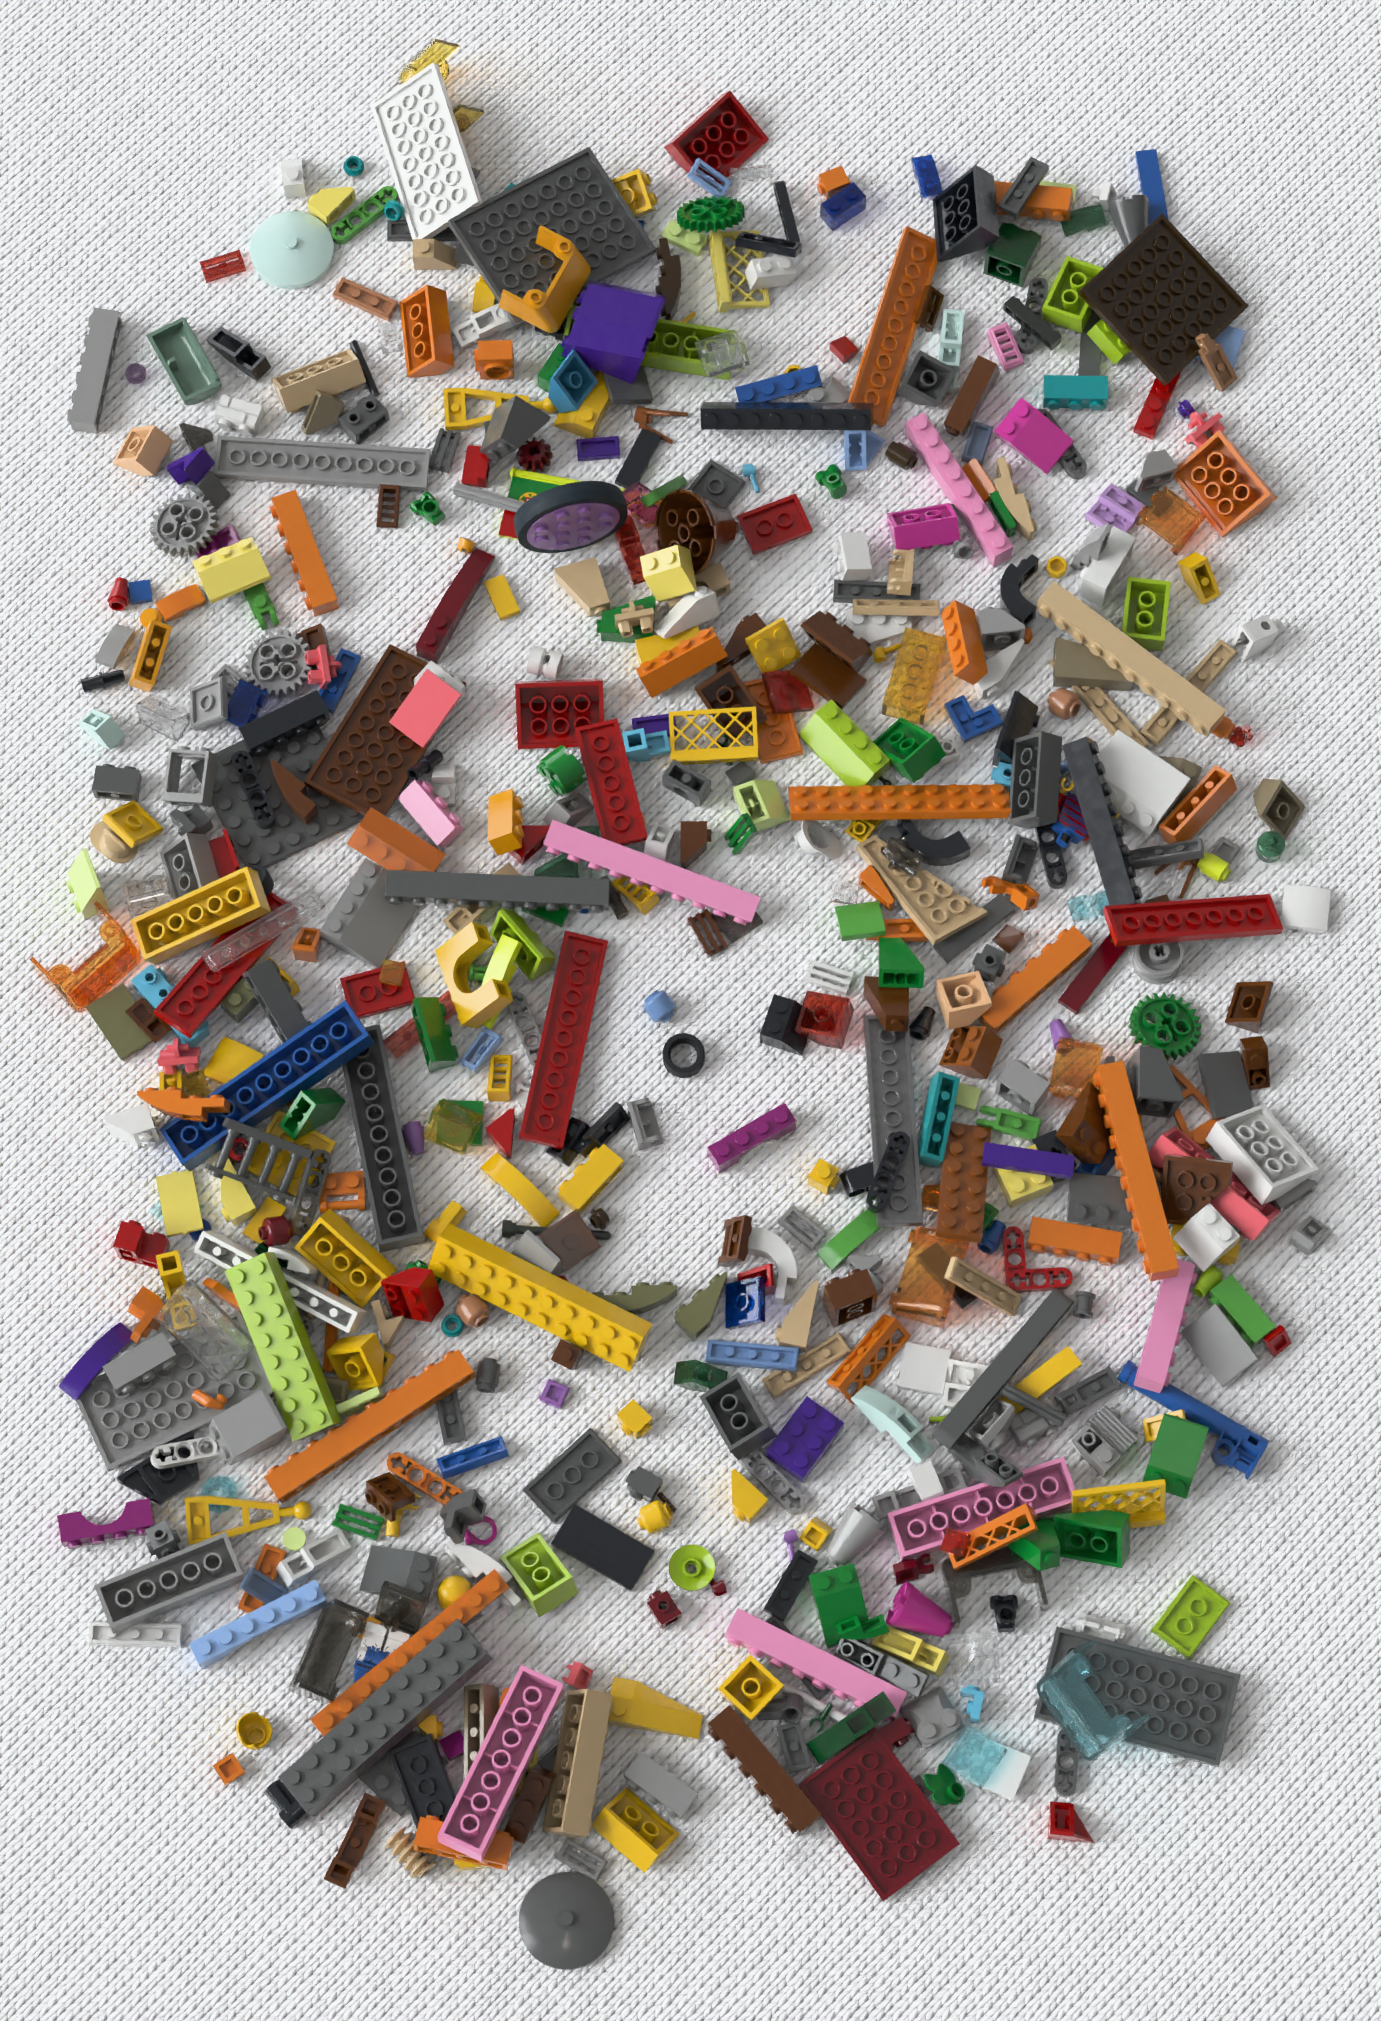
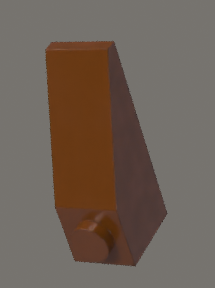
[716,613,766,672]

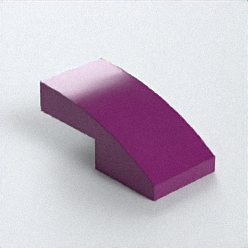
[195,524,241,558]

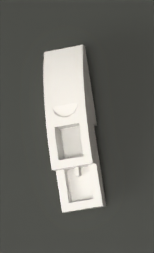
[453,303,514,349]
[446,1540,522,1610]

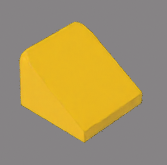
[799,1517,834,1552]

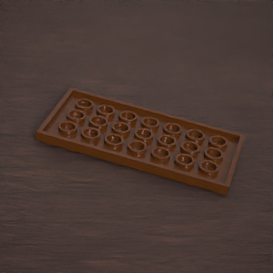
[304,644,466,816]

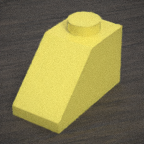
[308,187,356,227]

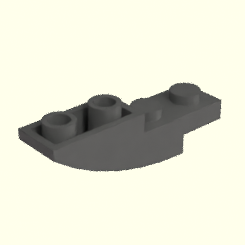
[948,1434,1023,1487]
[834,1639,930,1697]

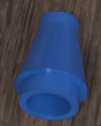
[977,1220,1006,1255]

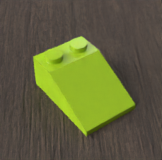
[499,1532,579,1618]

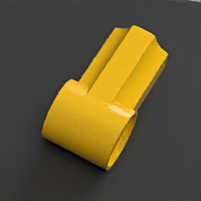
[424,1201,468,1243]

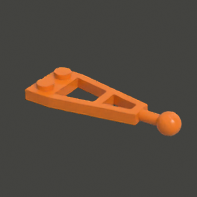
[1170,1064,1222,1150]

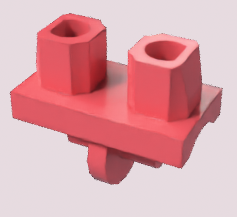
[1184,412,1225,448]
[305,644,342,689]
[157,1038,201,1075]

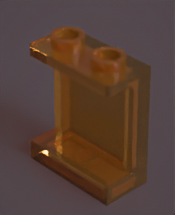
[1136,486,1206,556]
[1049,1036,1104,1101]

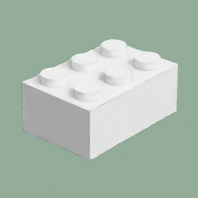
[1078,526,1136,607]

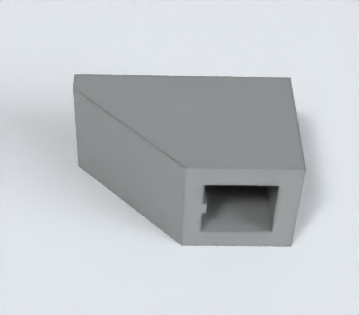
[1072,1424,1121,1478]

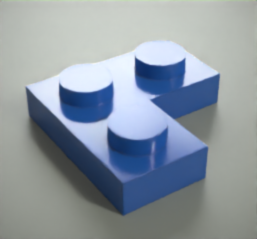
[944,695,1003,743]

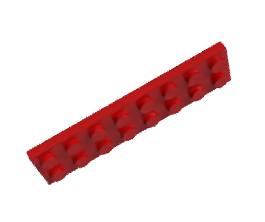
[154,892,299,1038]
[1103,894,1283,947]

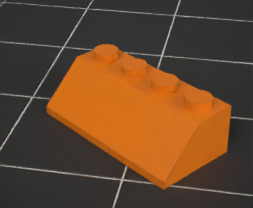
[399,284,454,378]
[347,807,446,872]

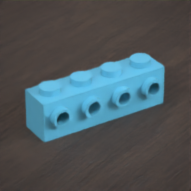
[131,964,210,1048]

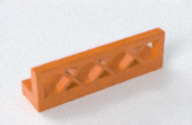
[826,1314,911,1405]
[944,1503,1038,1570]

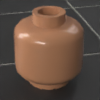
[1047,688,1081,720]
[456,1294,490,1328]

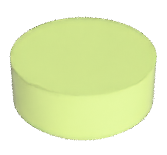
[282,1527,306,1552]

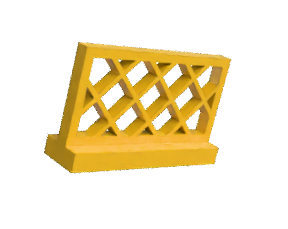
[669,706,759,765]
[1070,1479,1166,1529]

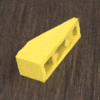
[220,1158,257,1226]

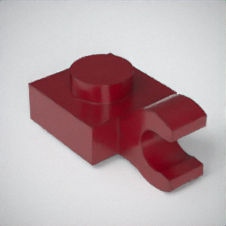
[892,1554,934,1585]

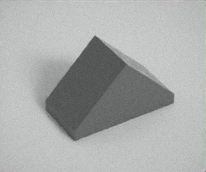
[184,471,231,510]

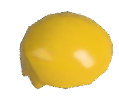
[437,1575,472,1610]
[236,1711,273,1750]

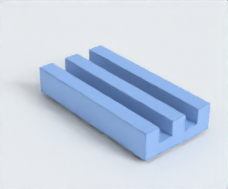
[686,158,732,198]
[459,1027,504,1075]

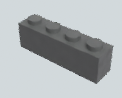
[242,958,312,1043]

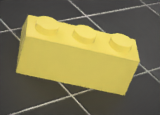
[192,537,271,604]

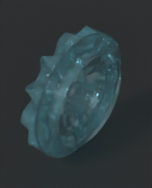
[200,1475,237,1513]

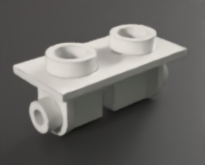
[1076,1613,1126,1643]

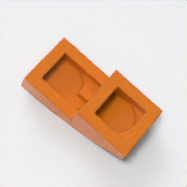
[155,584,206,622]

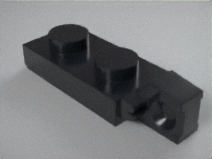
[574,1102,630,1158]

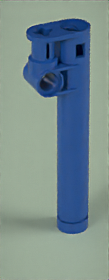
[1117,1360,1270,1480]

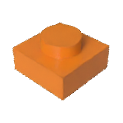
[212,1752,246,1786]

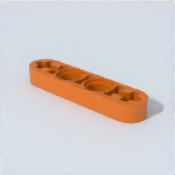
[387,1452,463,1506]

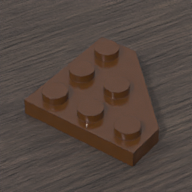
[1161,1154,1233,1225]

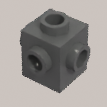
[972,943,1007,983]
[145,1520,182,1559]

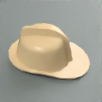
[90,821,138,863]

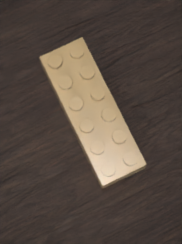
[542,1689,613,1838]

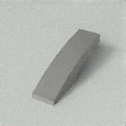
[1070,523,1112,570]

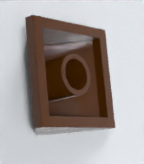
[1225,981,1274,1034]

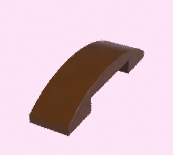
[323,1793,386,1889]

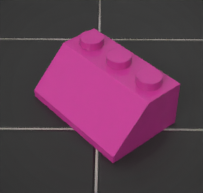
[887,503,960,550]

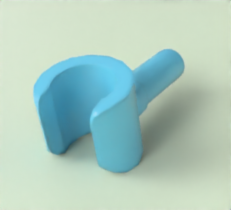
[742,464,760,493]

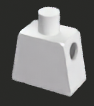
[1231,615,1284,662]

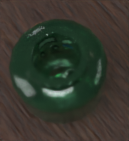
[1255,831,1286,863]

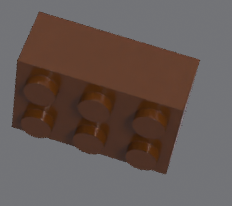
[823,1268,878,1328]

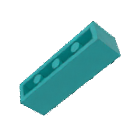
[917,1071,960,1168]

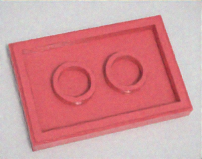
[389,669,462,748]

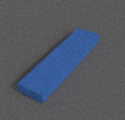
[1135,149,1169,226]

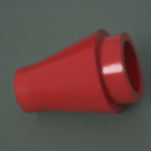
[107,577,129,611]

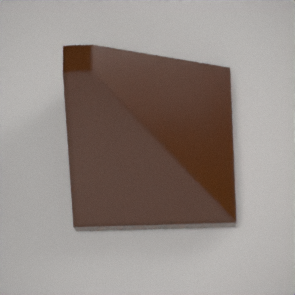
[992,924,1024,954]

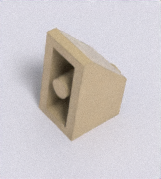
[413,239,456,270]

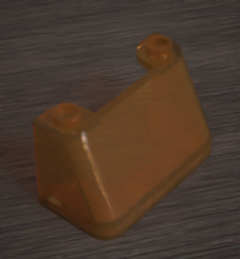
[888,1226,970,1329]

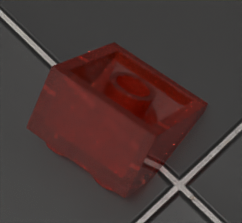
[795,991,854,1049]

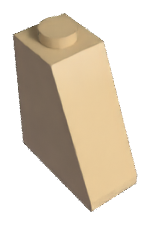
[554,557,611,617]

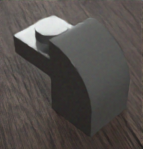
[440,1489,487,1545]

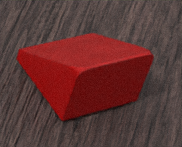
[829,336,859,364]

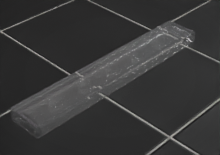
[201,888,325,973]

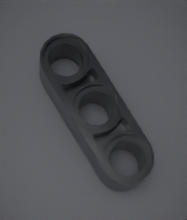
[839,1161,874,1197]

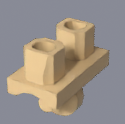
[614,600,654,638]

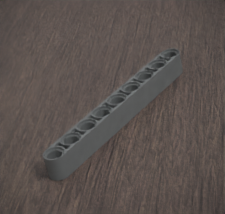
[932,1288,1074,1450]

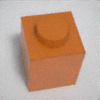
[816,165,850,202]

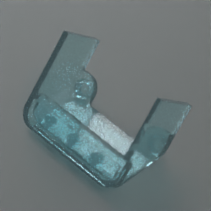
[1037,1639,1150,1761]

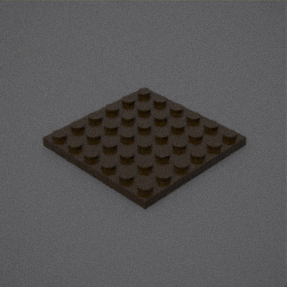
[1078,213,1249,386]

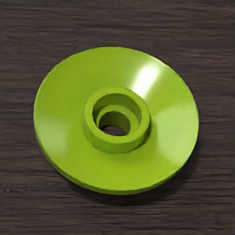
[669,1544,715,1591]

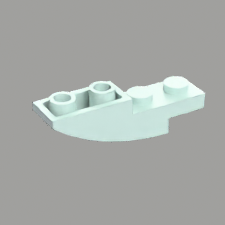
[851,1385,934,1464]

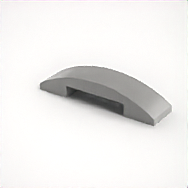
[872,1467,967,1520]

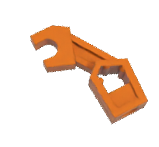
[981,876,1040,911]

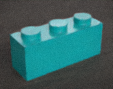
[1042,375,1108,410]

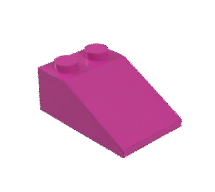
[994,398,1074,475]

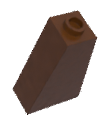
[943,355,1000,437]

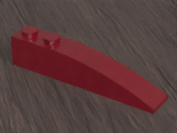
[416,548,495,664]

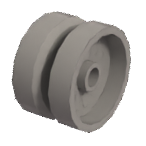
[1132,942,1184,985]

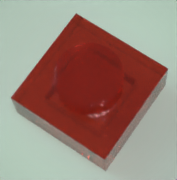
[940,1528,971,1558]

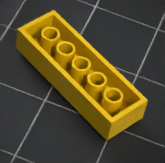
[131,866,271,965]

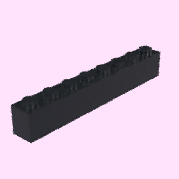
[700,402,874,430]
[1062,736,1143,906]

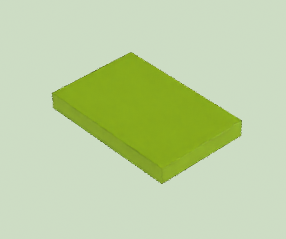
[1151,1575,1230,1659]

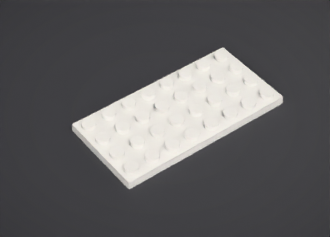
[371,63,483,239]

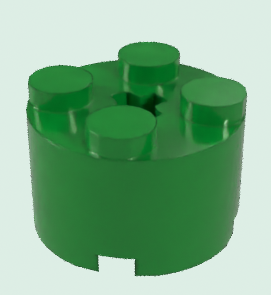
[536,745,587,796]

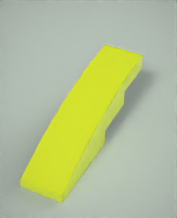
[482,934,523,1030]

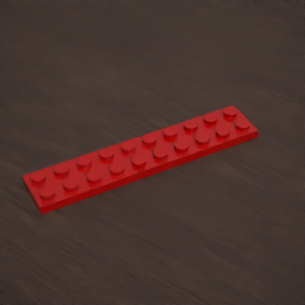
[518,930,608,1149]

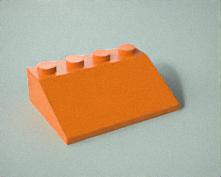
[1174,430,1278,537]

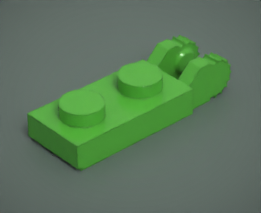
[243,583,279,631]
[976,1105,1042,1141]

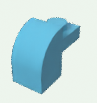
[622,728,671,762]

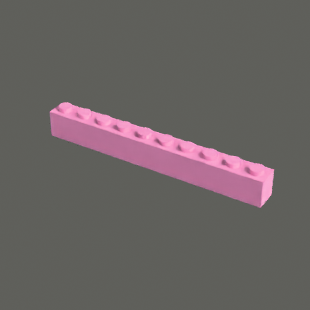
[543,819,761,926]

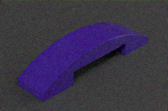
[59,1322,134,1401]

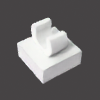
[1091,182,1116,211]

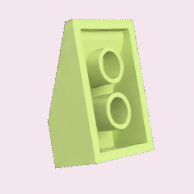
[66,848,110,919]

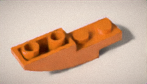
[137,1087,231,1122]

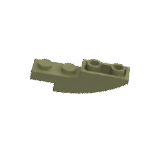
[592,1282,677,1315]

